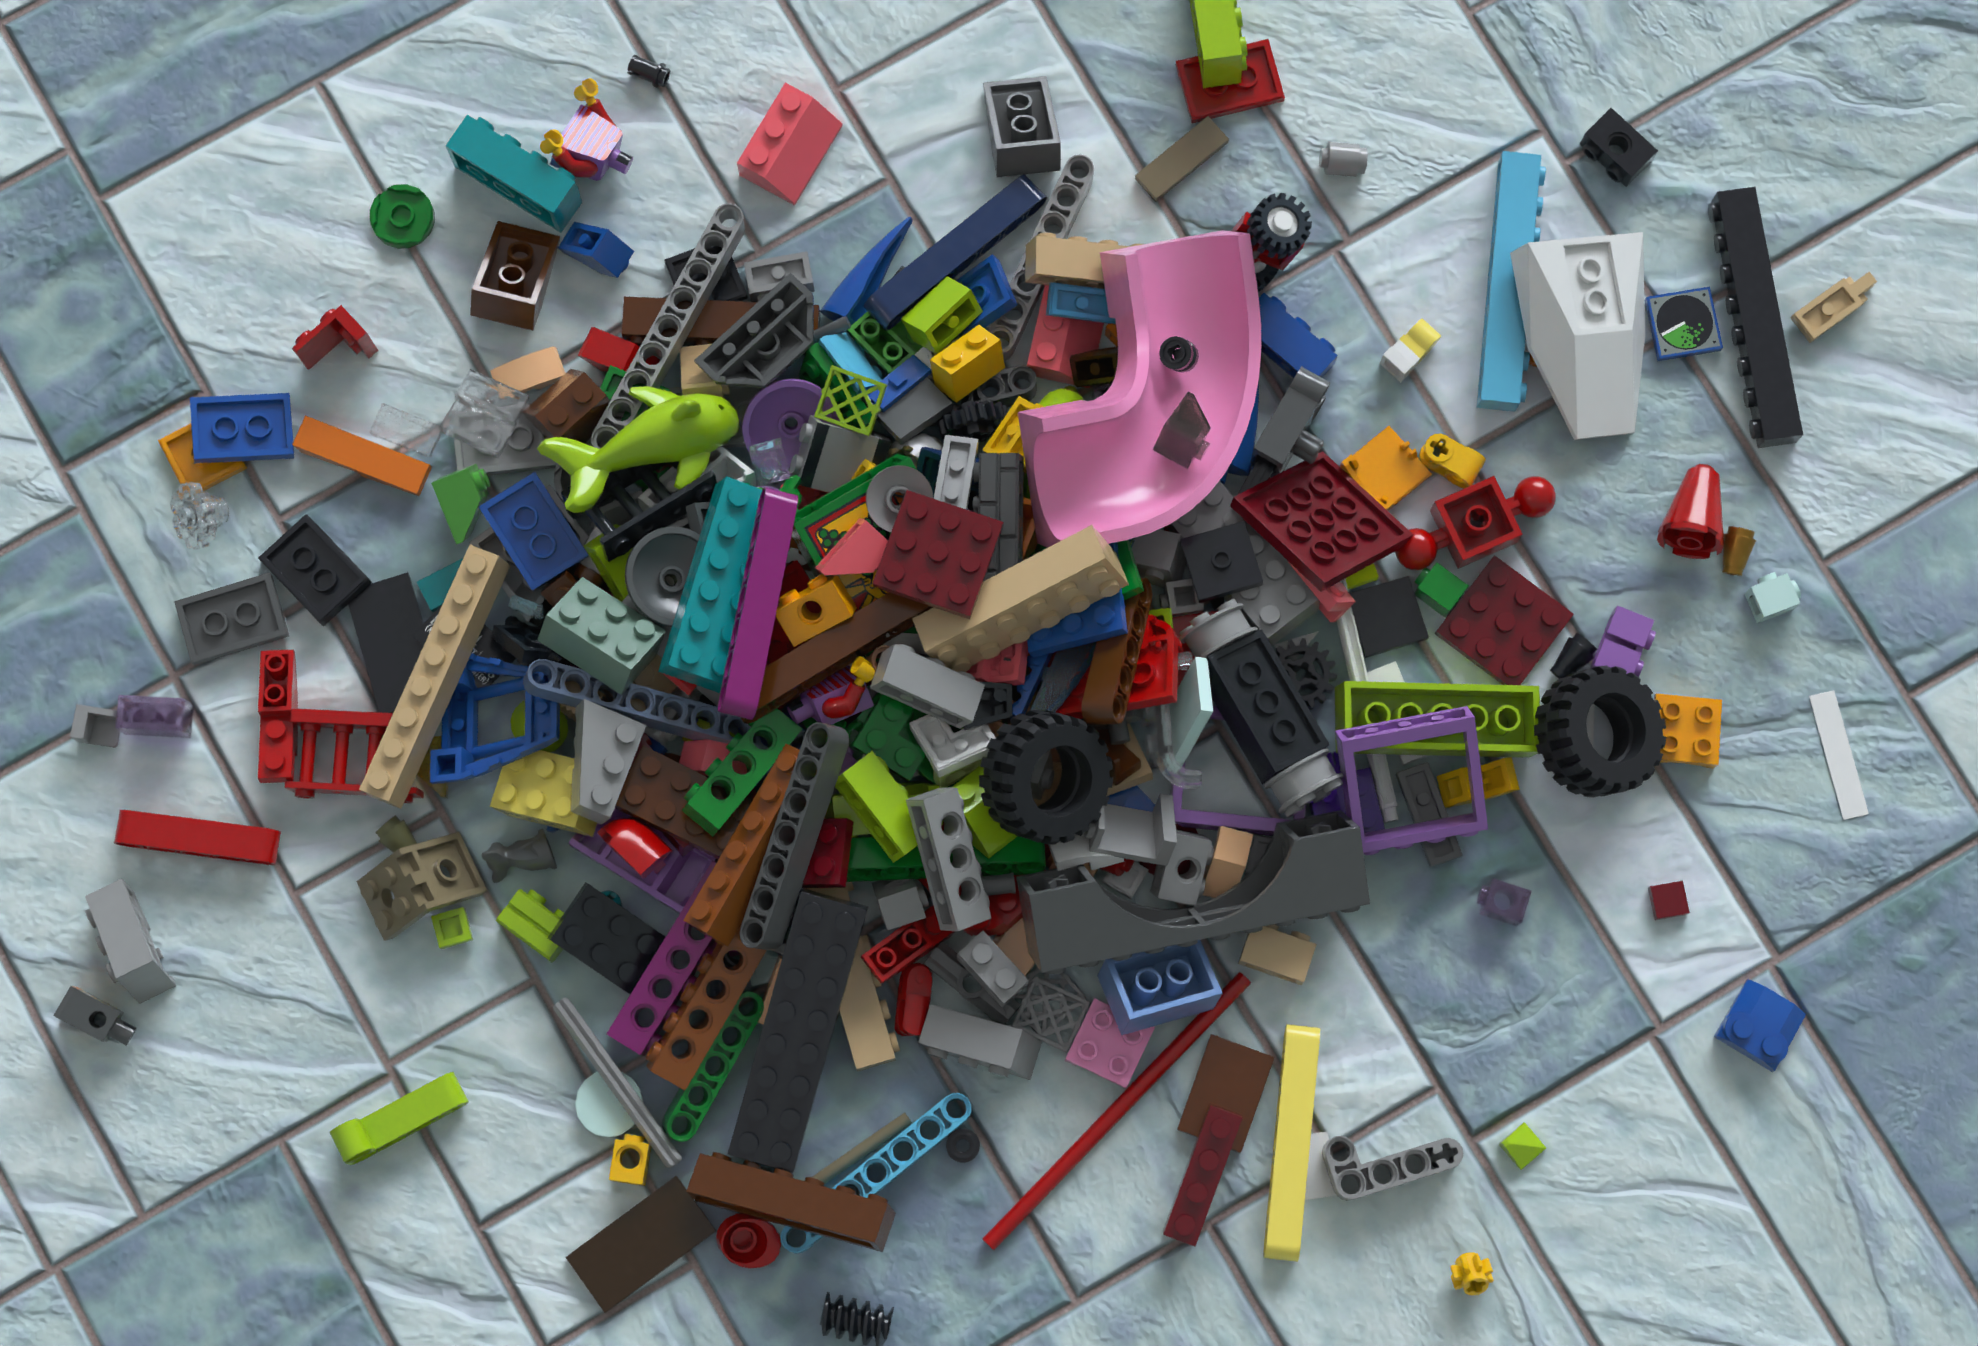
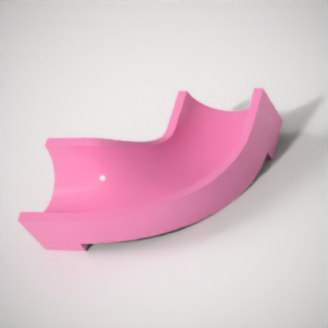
[1018,230,1261,548]

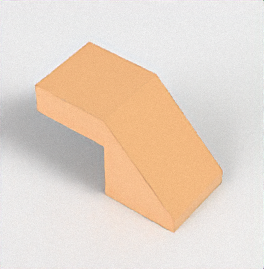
[1203,826,1253,898]

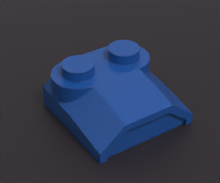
[1714,979,1806,1072]

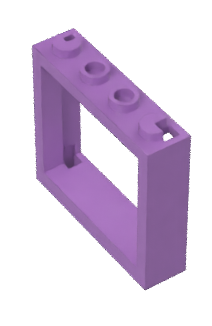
[1170,706,1306,836]
[1335,706,1488,855]

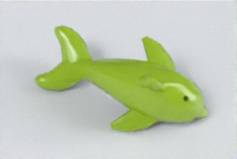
[537,386,740,513]

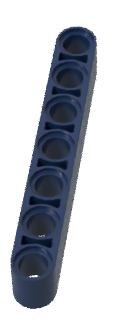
[863,174,1047,331]

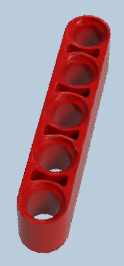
[114,810,281,865]

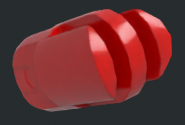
[894,963,933,1037]

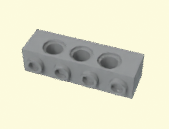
[906,788,991,931]

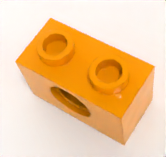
[776,574,857,647]

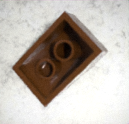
[470,221,560,331]

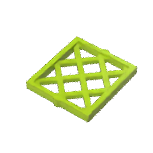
[814,365,887,436]

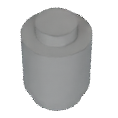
[1319,142,1368,177]

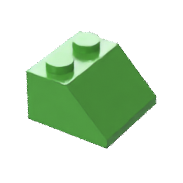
[431,464,491,545]

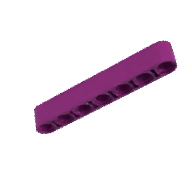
[718,487,798,720]

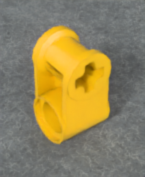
[1419,433,1486,489]

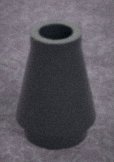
[1550,633,1597,679]

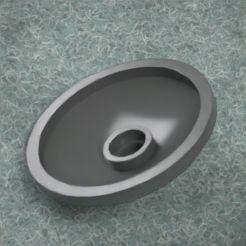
[625,527,700,627]

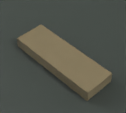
[1135,116,1229,202]

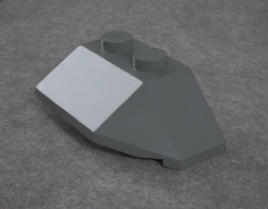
[694,273,814,388]

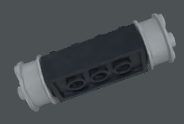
[1179,598,1344,818]

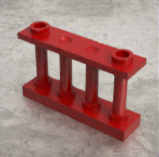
[284,708,424,803]

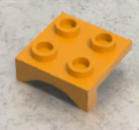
[1340,425,1432,511]
[1654,693,1722,769]

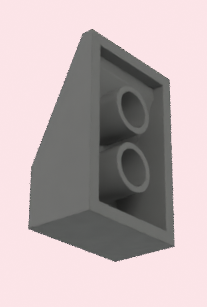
[983,76,1061,177]

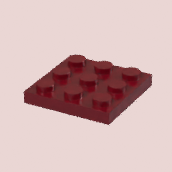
[872,490,1004,619]
[1435,555,1574,685]

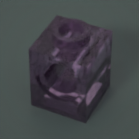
[1476,878,1532,926]

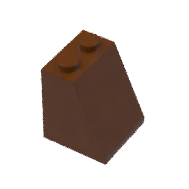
[522,369,609,444]

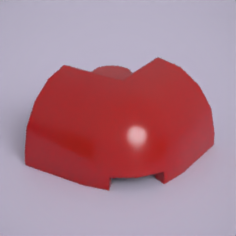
[597,818,673,879]

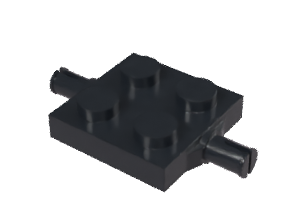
[491,615,575,666]

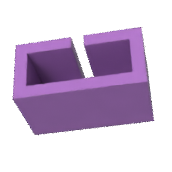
[1590,605,1656,677]

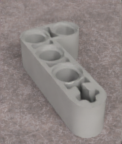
[1322,1136,1463,1201]

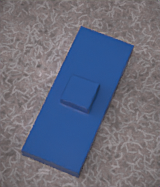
[868,355,932,412]

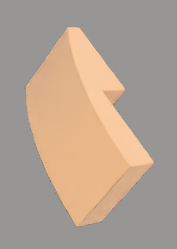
[490,346,565,402]

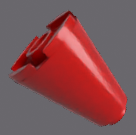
[1657,464,1724,559]

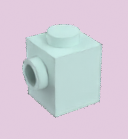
[1744,572,1801,624]

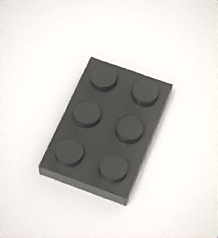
[174,572,289,666]

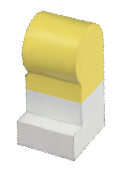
[1380,318,1441,383]

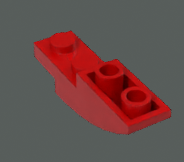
[258,649,298,783]
[860,905,956,984]

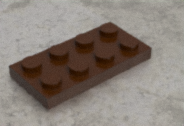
[615,745,753,859]

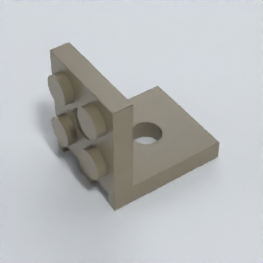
[356,832,487,941]

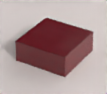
[1648,881,1690,920]

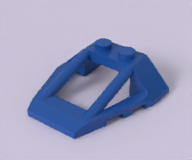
[430,653,560,784]

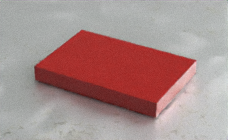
[1175,39,1285,123]

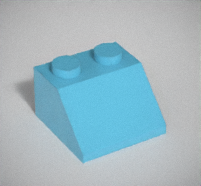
[818,333,884,399]

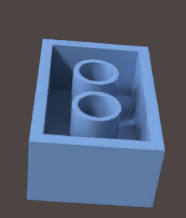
[1097,940,1223,1036]

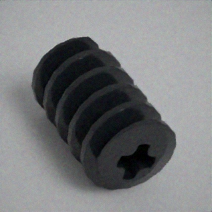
[820,1292,894,1346]

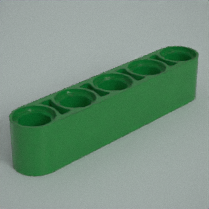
[662,990,764,1142]

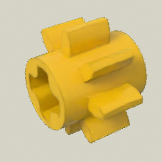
[1450,1252,1494,1295]

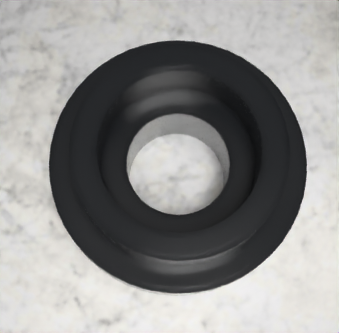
[946,1128,980,1163]

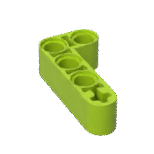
[329,1072,469,1165]

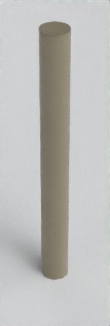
[811,1112,912,1184]

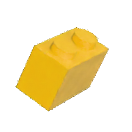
[930,325,1005,403]

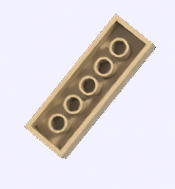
[913,525,1129,672]

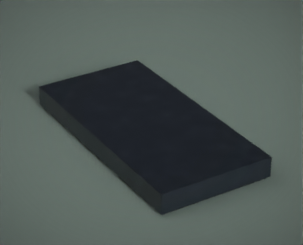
[348,572,424,713]

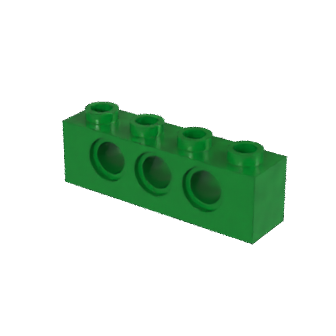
[682,708,802,836]

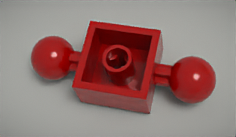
[1395,476,1556,570]

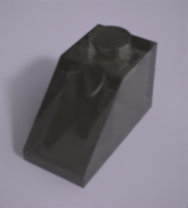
[1153,391,1211,469]

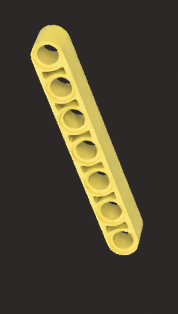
[1263,1024,1320,1262]

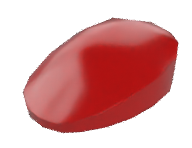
[716,1213,781,1268]

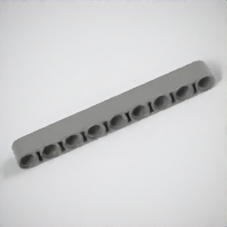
[591,203,745,449]

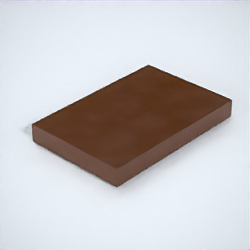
[1177,1034,1275,1153]

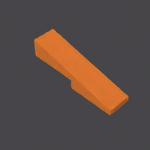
[292,415,432,496]

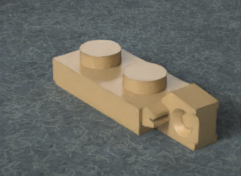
[1790,272,1877,343]

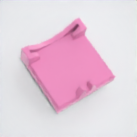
[1065,998,1155,1089]

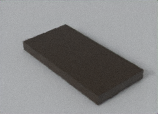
[565,1176,716,1313]

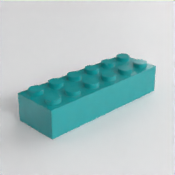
[658,476,762,693]

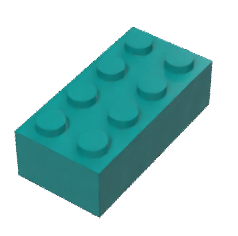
[445,115,582,233]

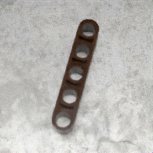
[1081,578,1152,725]

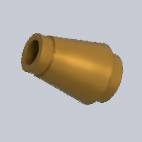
[1722,526,1756,576]

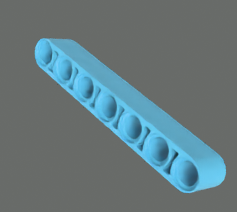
[781,1093,972,1254]

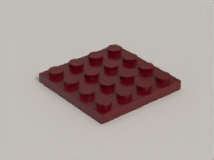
[1230,451,1413,592]

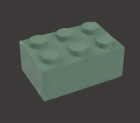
[538,577,666,695]

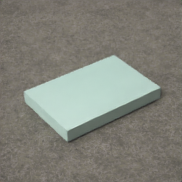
[1162,657,1213,772]

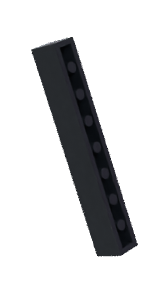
[1708,187,1803,448]

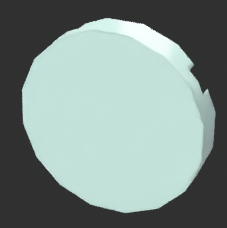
[575,1072,644,1138]

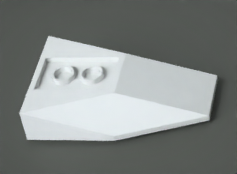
[1510,232,1645,440]

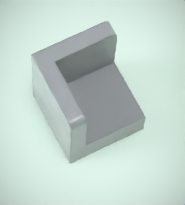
[70,704,123,748]

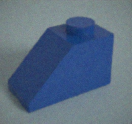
[558,221,634,278]

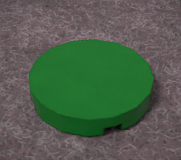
[370,184,435,249]

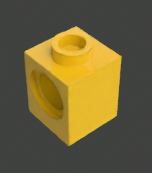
[609,1134,652,1186]

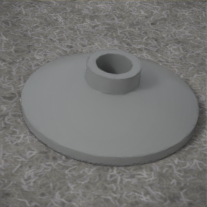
[866,465,933,532]

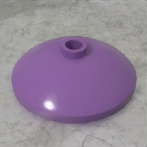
[742,379,841,476]

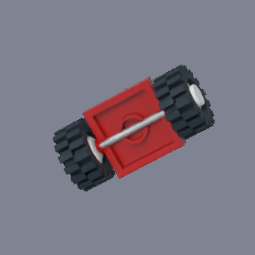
[1231,193,1312,292]

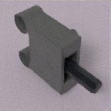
[1237,366,1330,495]

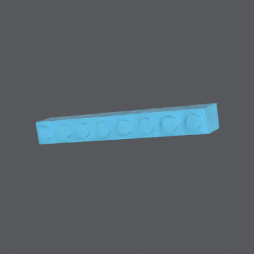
[1476,151,1546,412]

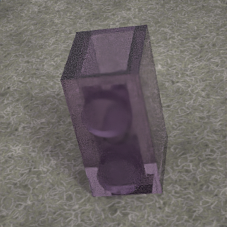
[115,695,194,738]

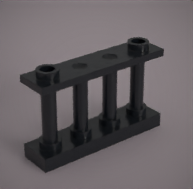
[561,461,717,562]

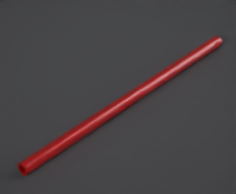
[982,972,1251,1250]

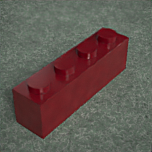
[1163,1103,1243,1247]

